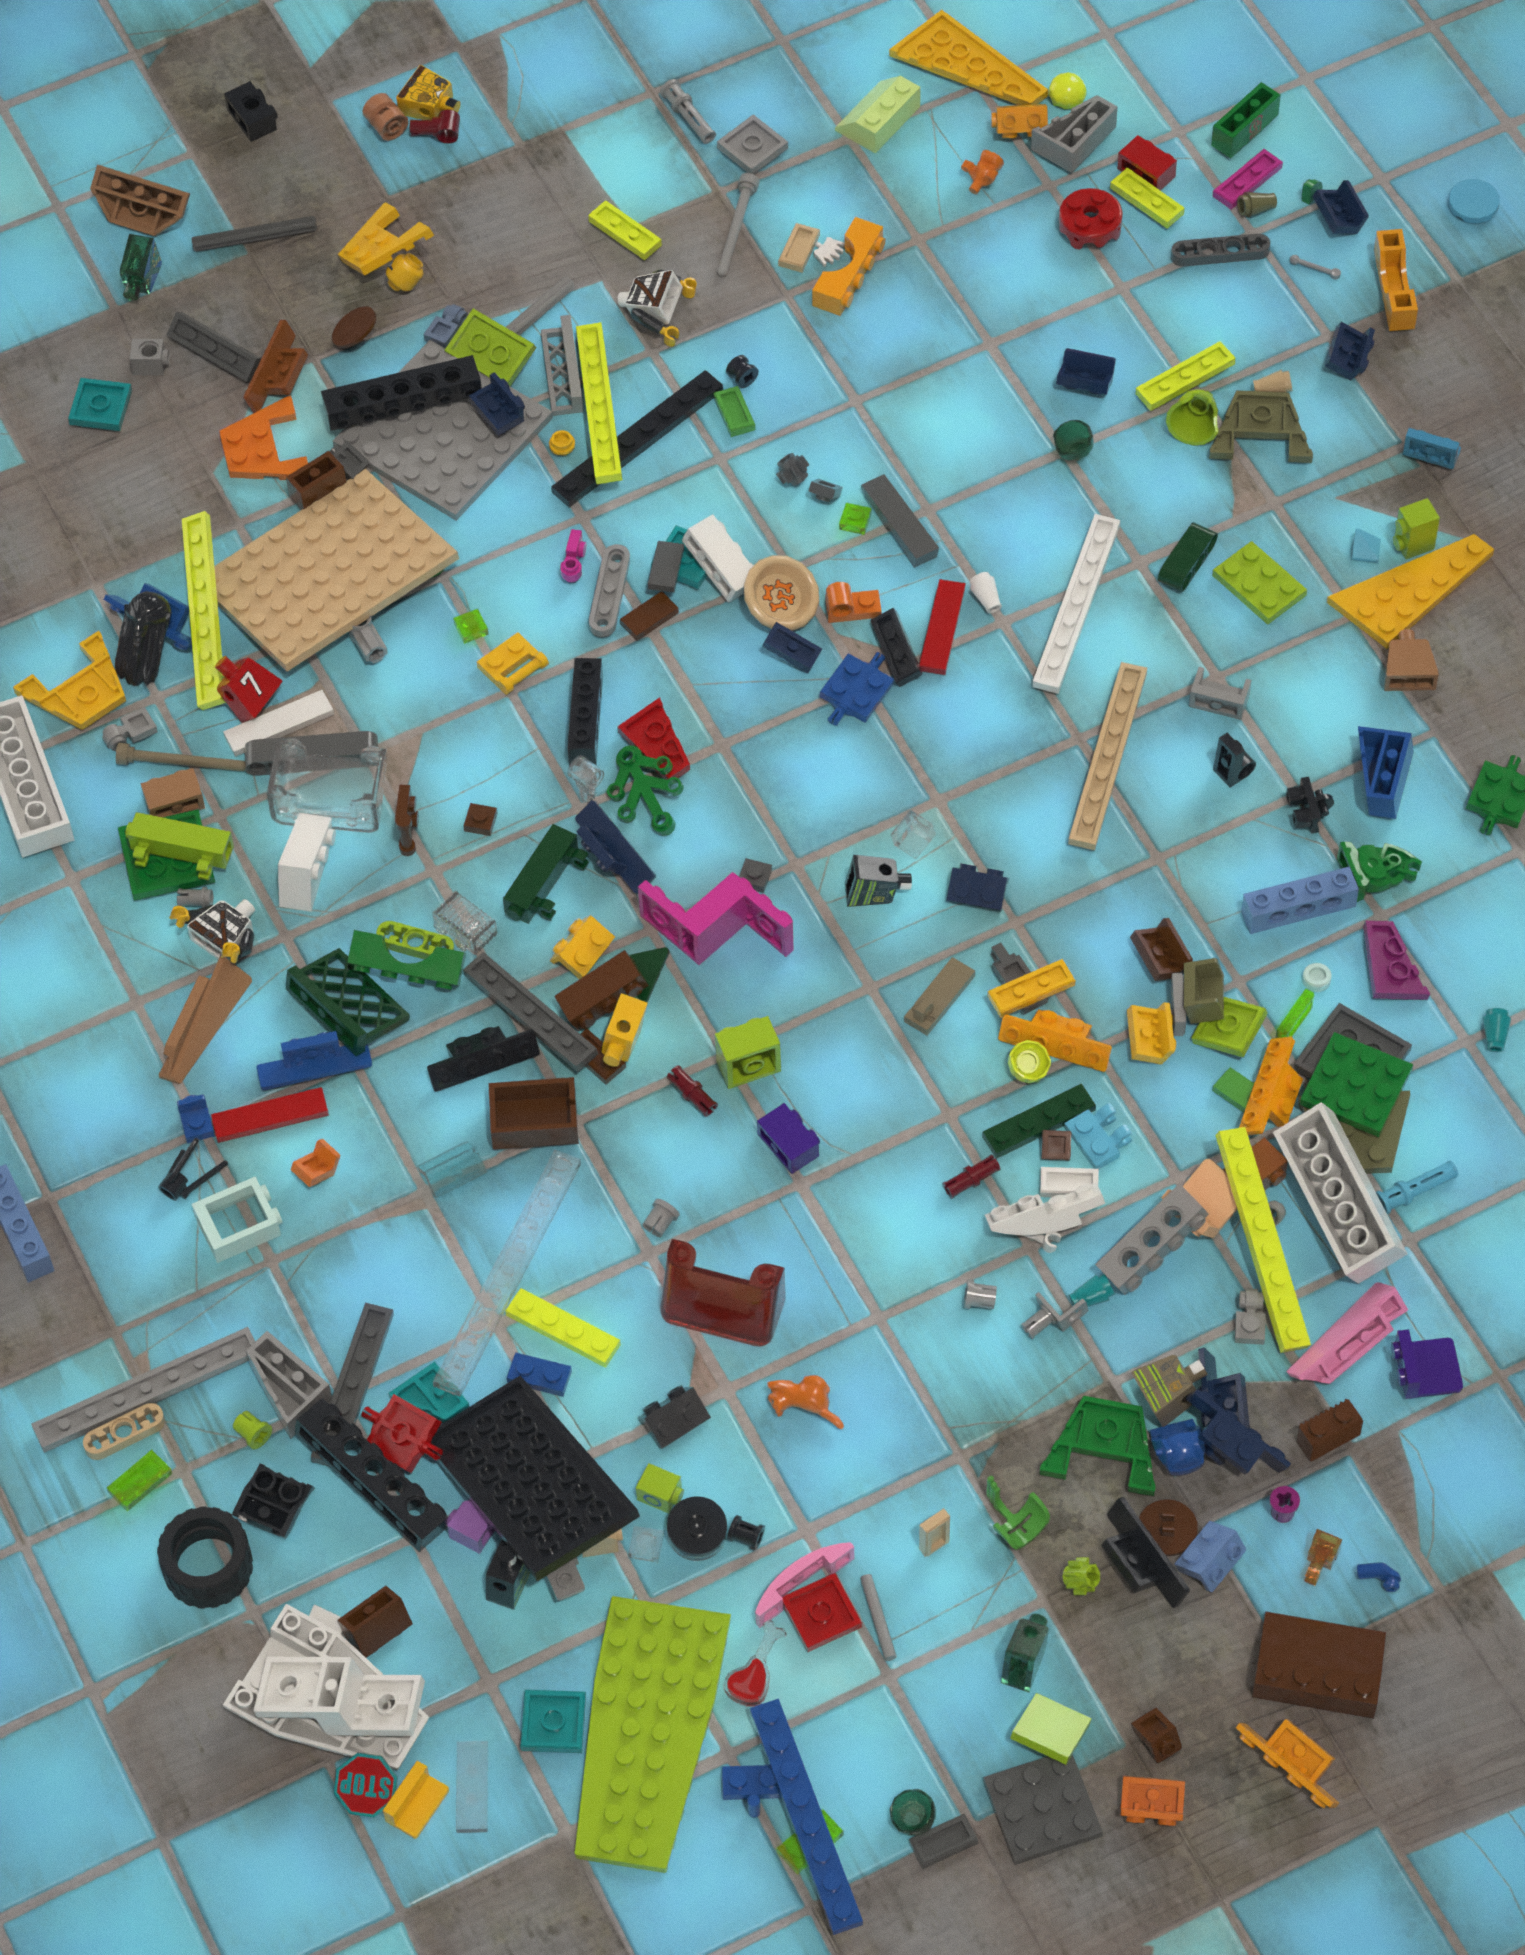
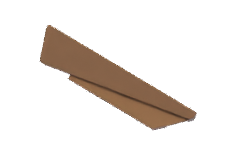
[159,956,252,1084]

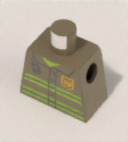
[1131,1355,1208,1427]

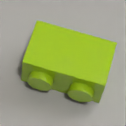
[1393,498,1440,559]

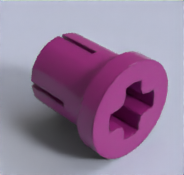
[1269,1486,1300,1523]

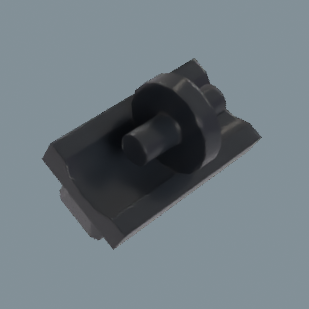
[1286,776,1334,834]

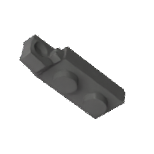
[990,942,1048,1015]

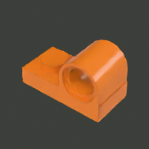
[825,582,882,623]

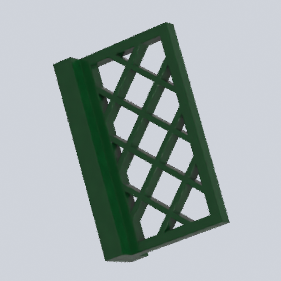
[286,948,410,1056]

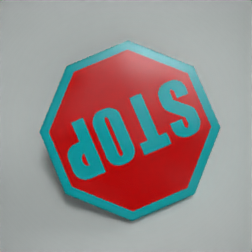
[334,1752,398,1818]

